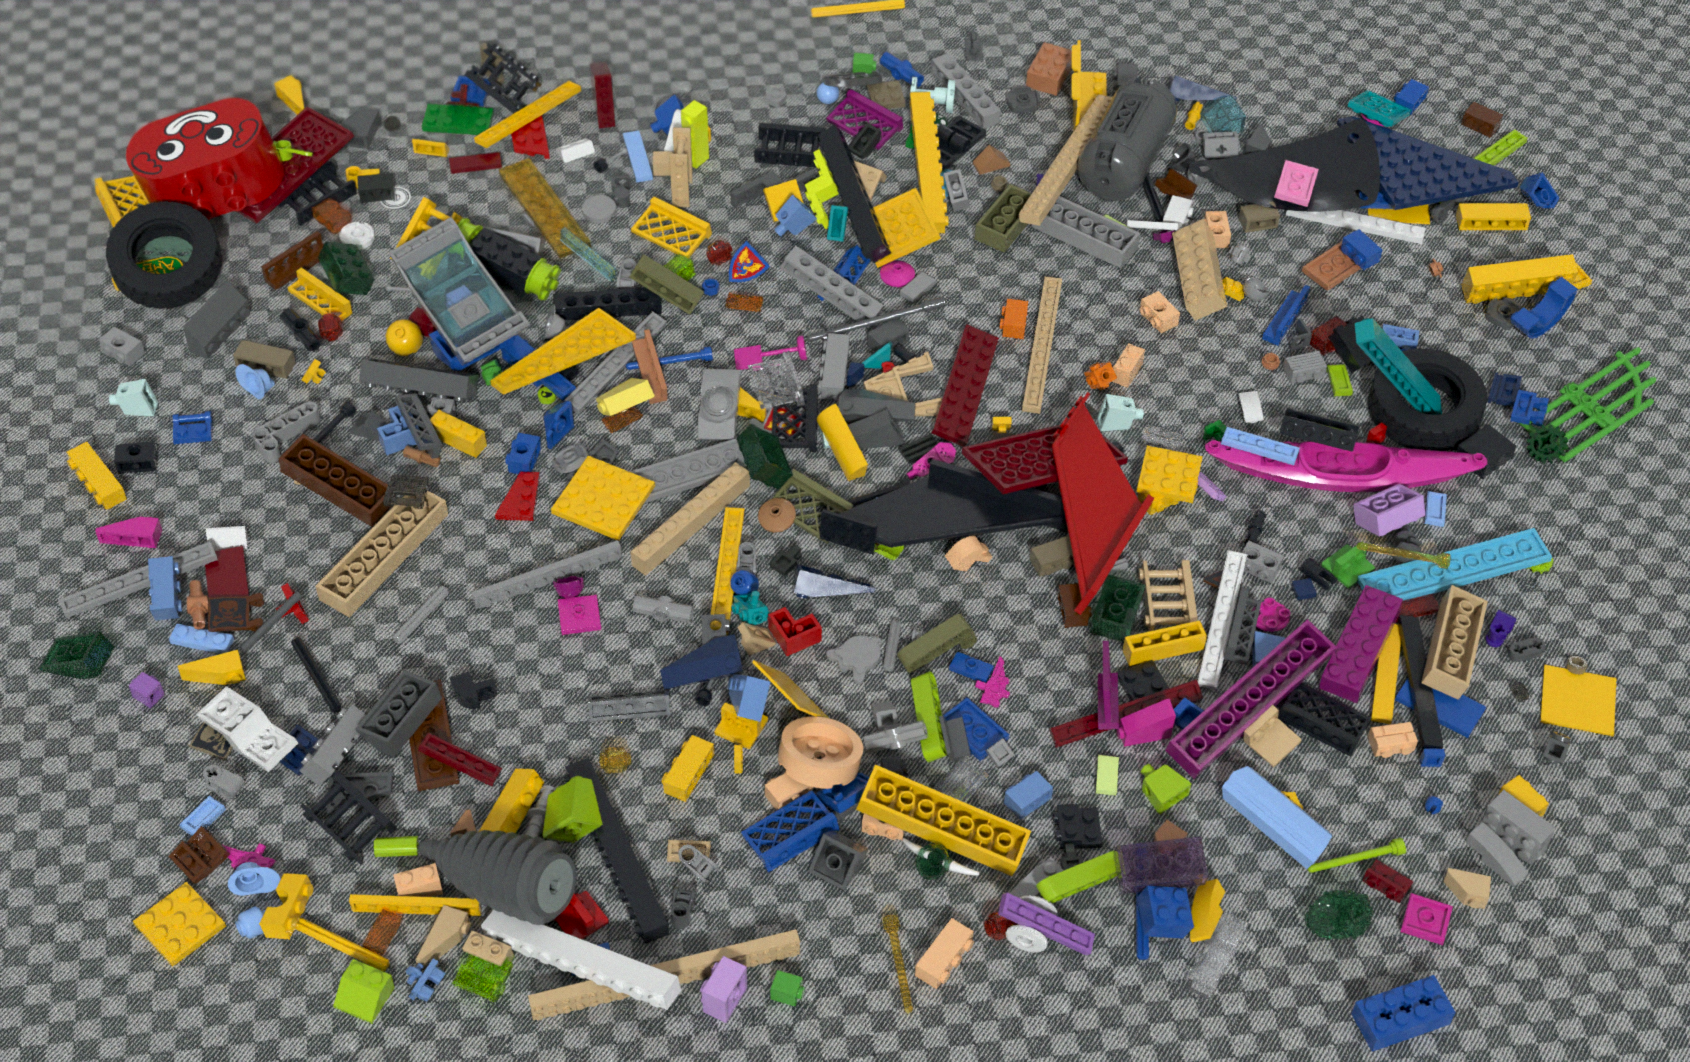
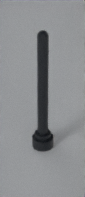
[313,401,356,443]
[824,478,911,510]

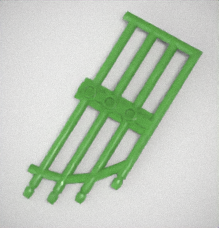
[1519,347,1656,463]

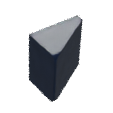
[847,362,864,388]

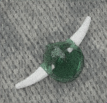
[903,838,979,880]

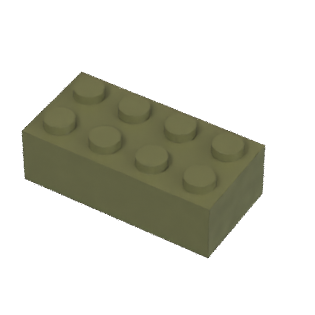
[975,184,1032,253]

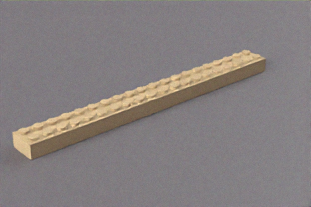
[1019,95,1112,226]
[528,929,800,1020]

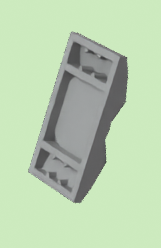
[698,369,741,441]

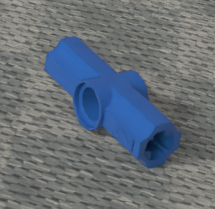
[880,52,924,88]

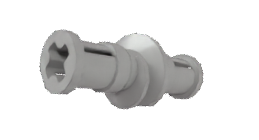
[525,785,556,838]

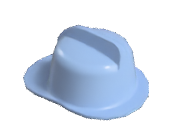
[235,364,275,399]
[228,862,281,896]

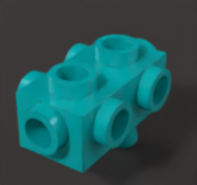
[732,591,769,625]

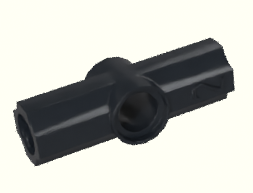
[280,308,322,352]

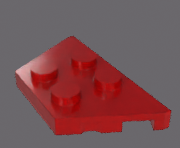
[511,115,550,159]

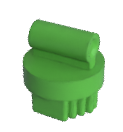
[481,360,502,386]

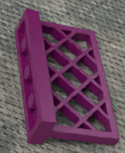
[826,89,904,150]
[1098,641,1119,730]

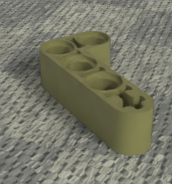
[897,614,977,673]

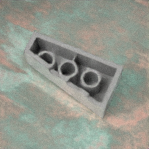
[299,704,366,786]

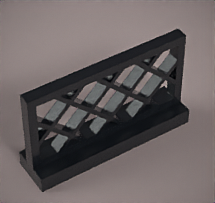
[771,384,819,452]
[1278,683,1371,757]

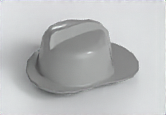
[543,304,567,341]

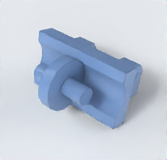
[406,958,446,1002]

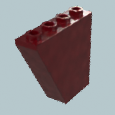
[590,62,615,129]

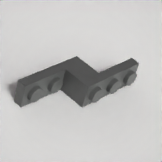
[730,169,816,208]

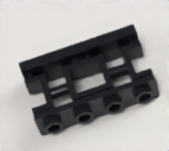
[464,43,542,114]

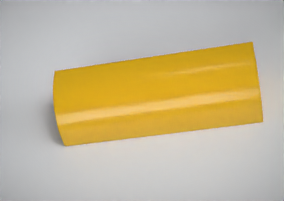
[816,404,868,481]

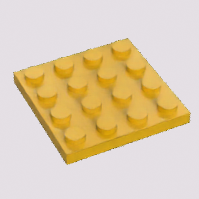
[873,188,941,268]
[551,456,655,541]

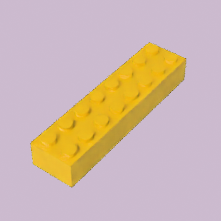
[856,765,1031,876]

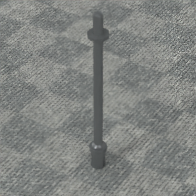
[807,296,946,342]

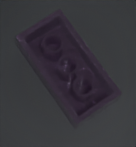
[1114,836,1209,894]

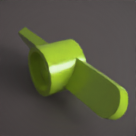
[273,140,313,161]

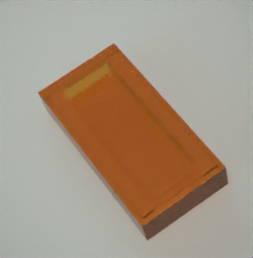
[363,909,403,955]

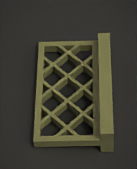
[772,469,854,544]

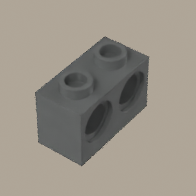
[701,614,730,645]

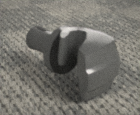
[1391,524,1422,563]

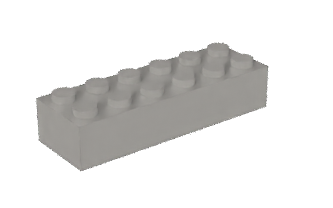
[1031,196,1141,268]

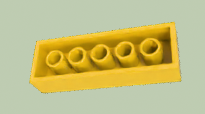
[1461,254,1578,304]

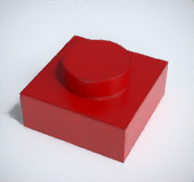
[1366,423,1387,444]

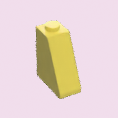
[595,378,655,416]

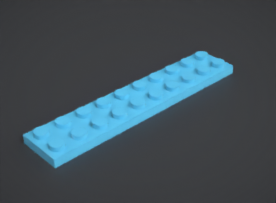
[1357,528,1552,602]

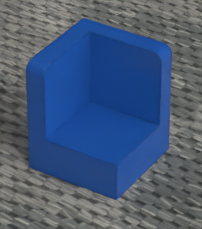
[1174,697,1204,730]

